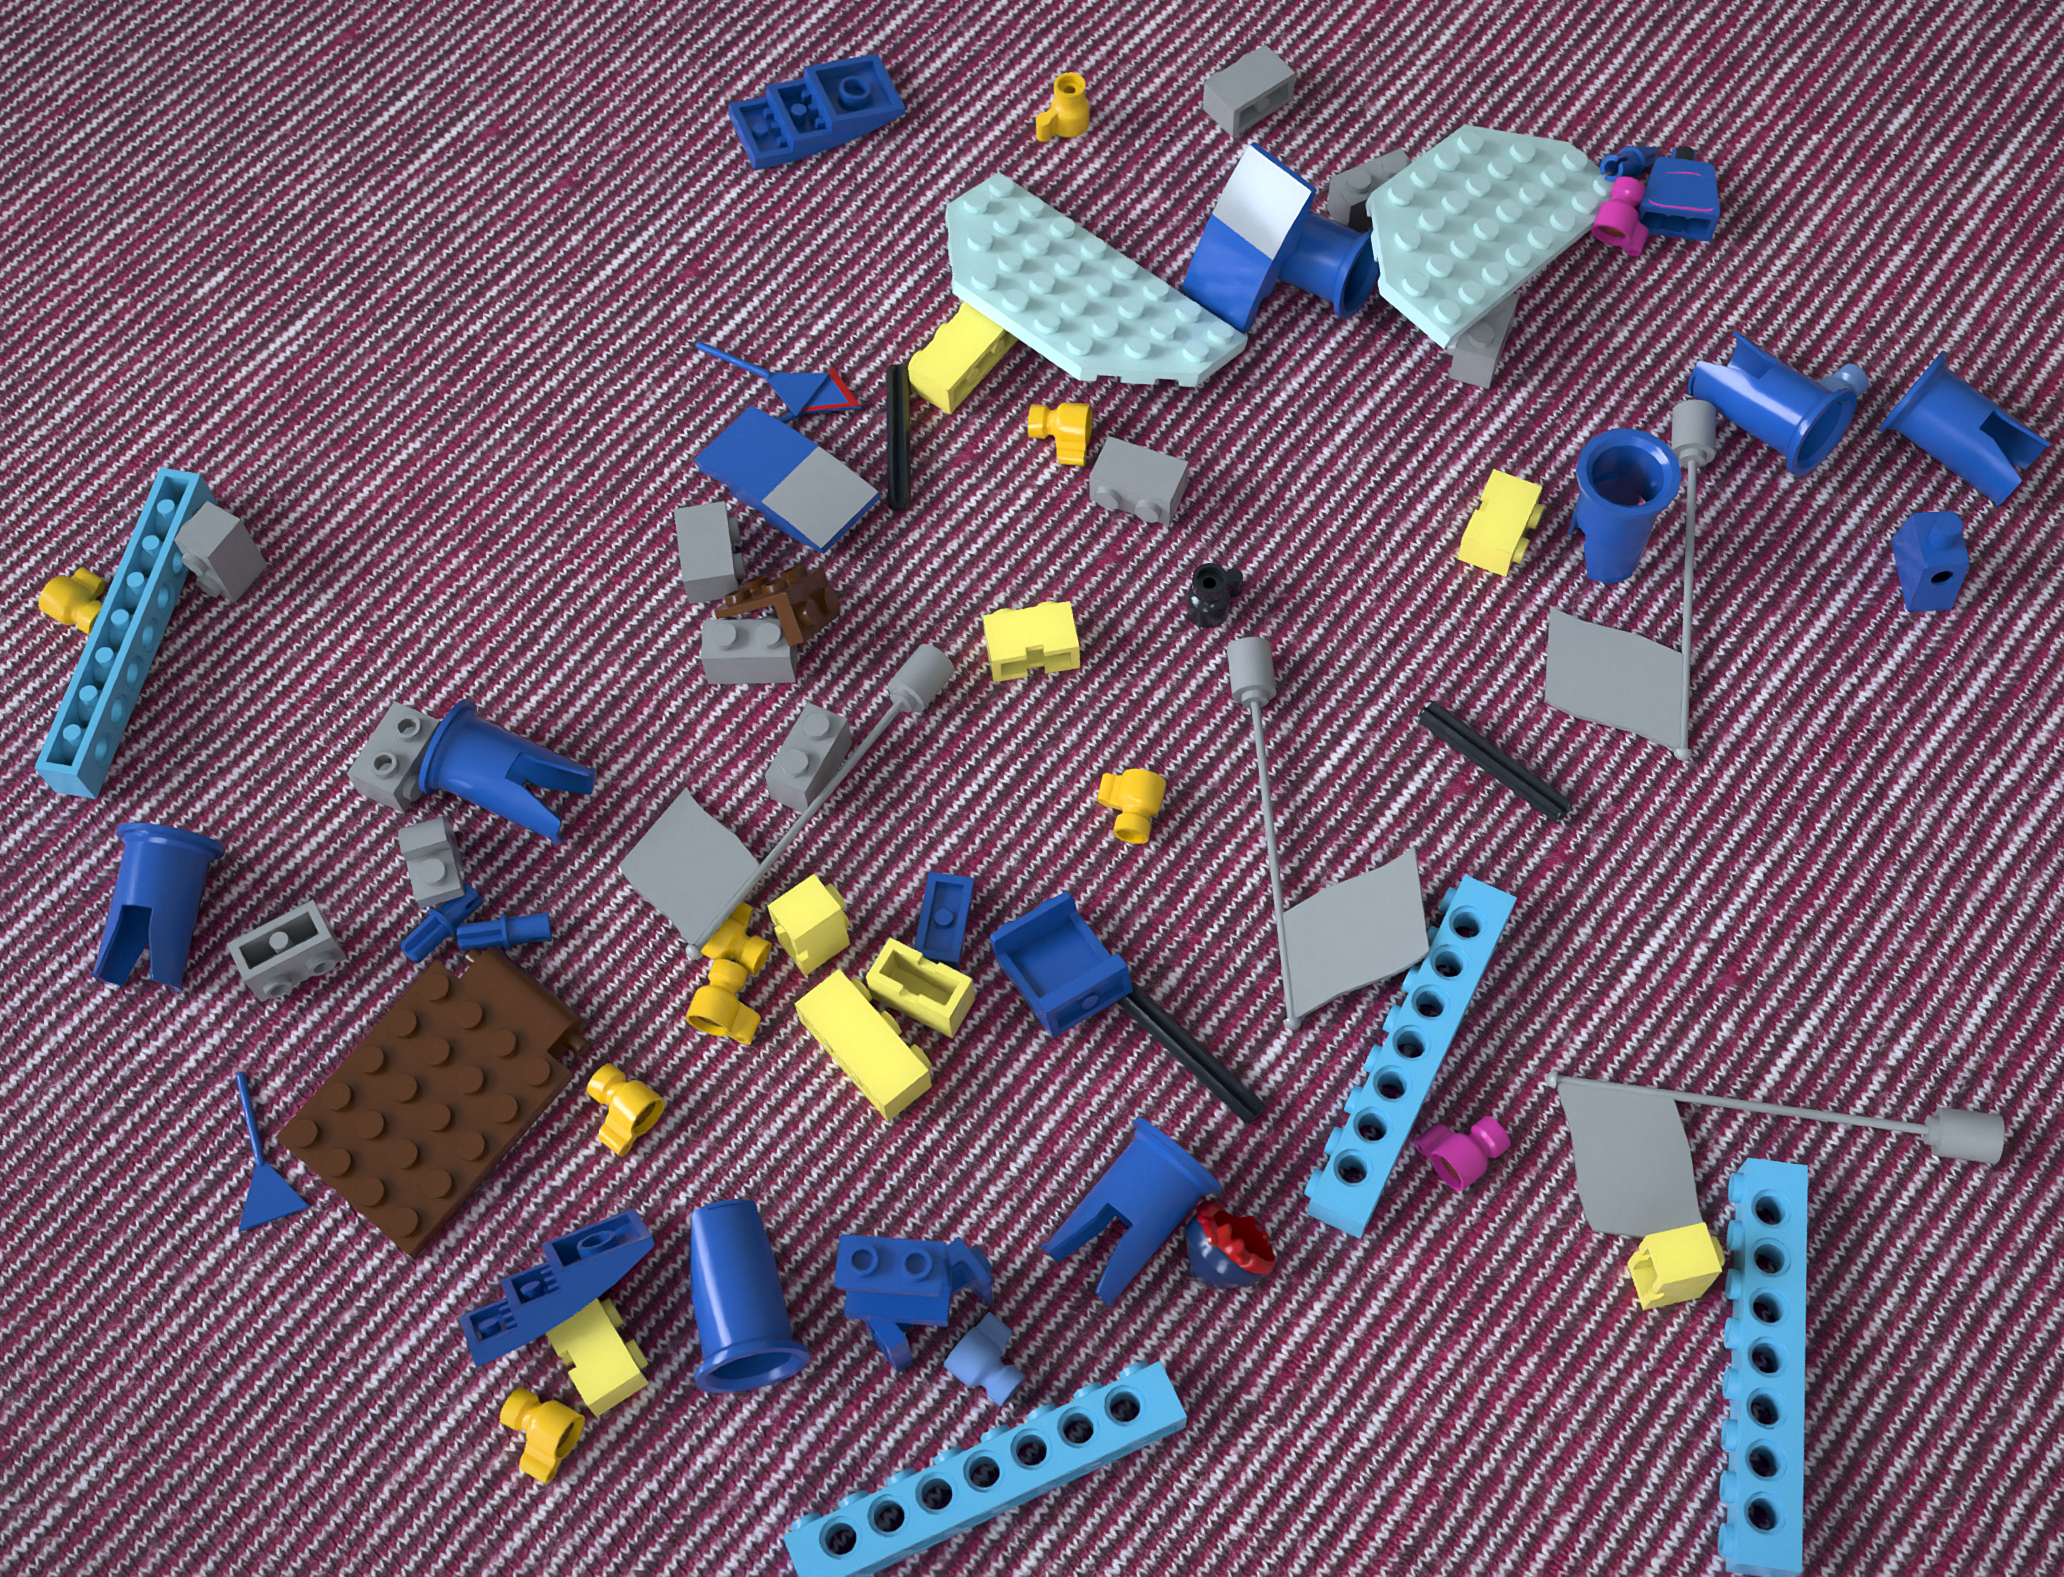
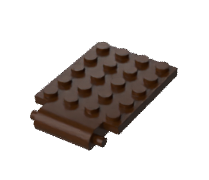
[276,947,591,1259]

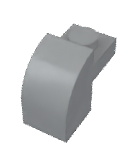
[398,816,465,909]

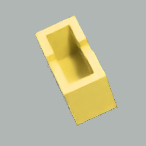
[1457,469,1545,577]
[983,601,1080,682]
[767,874,850,976]
[866,938,975,1038]
[1628,1222,1724,1310]
[545,1297,649,1417]

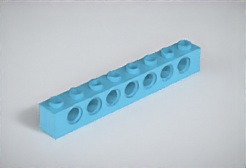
[34,467,217,799]
[1304,875,1517,1239]
[1718,1158,1808,1577]
[782,1361,1187,1577]

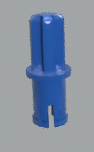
[1600,145,1659,182]
[400,882,484,963]
[457,912,552,951]

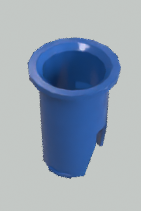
[1277,210,1380,320]
[1687,331,1857,477]
[1877,350,2051,506]
[1567,428,1682,584]
[419,698,597,846]
[91,822,226,993]
[1041,1116,1223,1308]
[689,1198,811,1393]

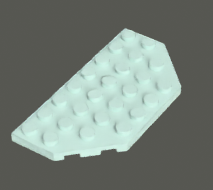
[1366,125,1614,349]
[945,172,1248,387]

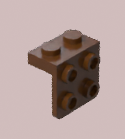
[714,565,840,646]

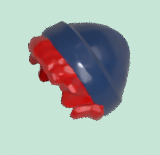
[1184,1200,1276,1289]

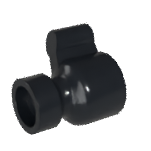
[1186,563,1243,628]

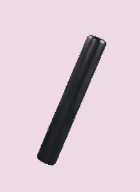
[886,364,911,511]
[1418,700,1573,823]
[1117,982,1265,1124]

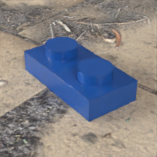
[914,872,975,969]

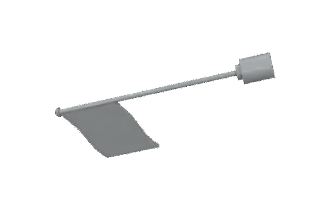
[1544,400,1716,761]
[1227,637,1430,1030]
[619,644,955,960]
[1546,1070,2005,1239]

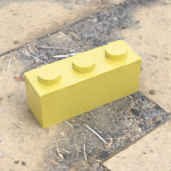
[908,301,1018,415]
[795,969,932,1122]

